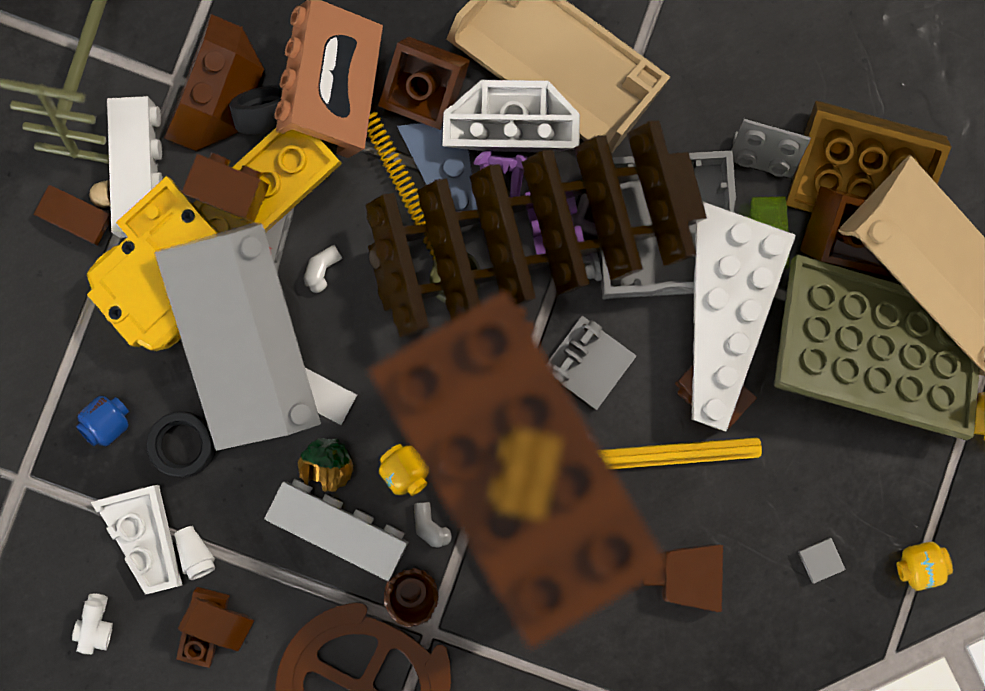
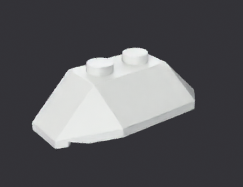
[442,80,580,152]

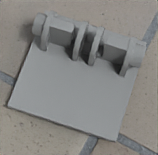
[731,119,811,179]
[548,316,637,410]

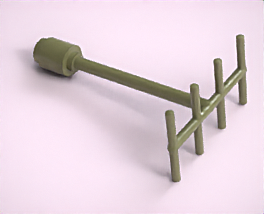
[0,0,109,163]

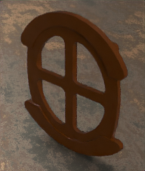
[275,602,451,691]

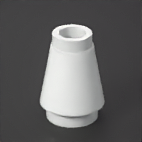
[174,526,215,580]

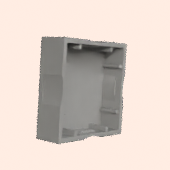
[598,150,736,299]

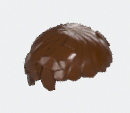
[384,568,439,628]

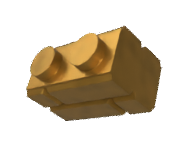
[490,428,563,521]

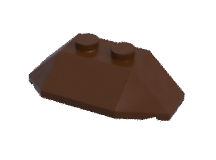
[163,14,264,151]

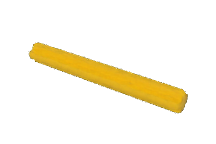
[601,437,762,469]

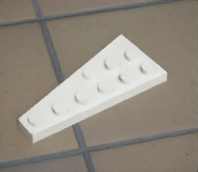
[692,202,796,431]

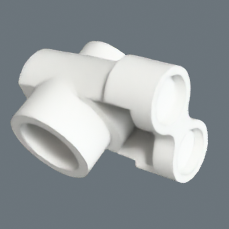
[72,594,113,654]

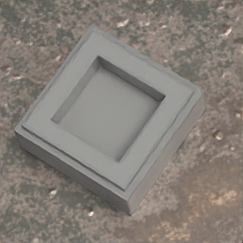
[798,538,846,583]

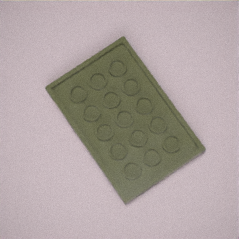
[774,254,980,441]

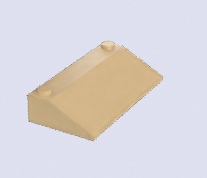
[446,0,670,154]
[838,156,985,376]

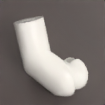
[304,245,343,293]

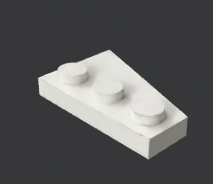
[91,485,182,594]

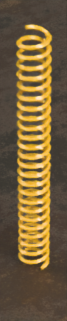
[367,112,435,261]

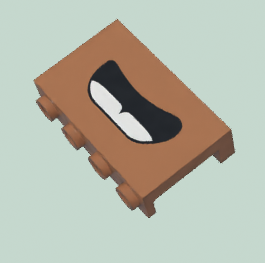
[275,0,383,158]

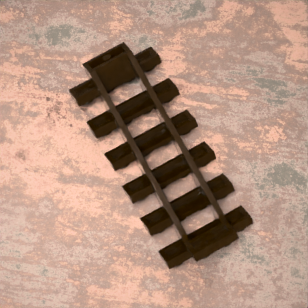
[365,120,707,338]

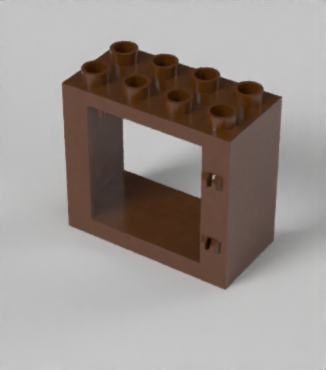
[368,290,669,649]

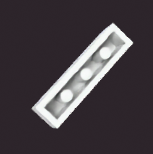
[107,96,163,238]
[264,479,409,581]

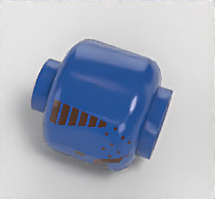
[76,396,129,446]

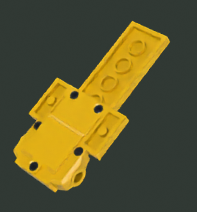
[87,128,342,351]

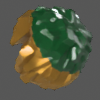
[298,438,353,492]

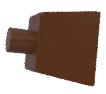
[643,544,723,612]

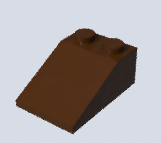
[800,186,895,278]

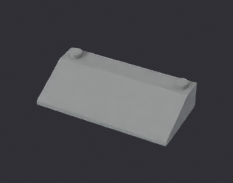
[154,222,321,451]

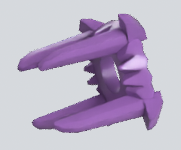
[474,150,527,197]

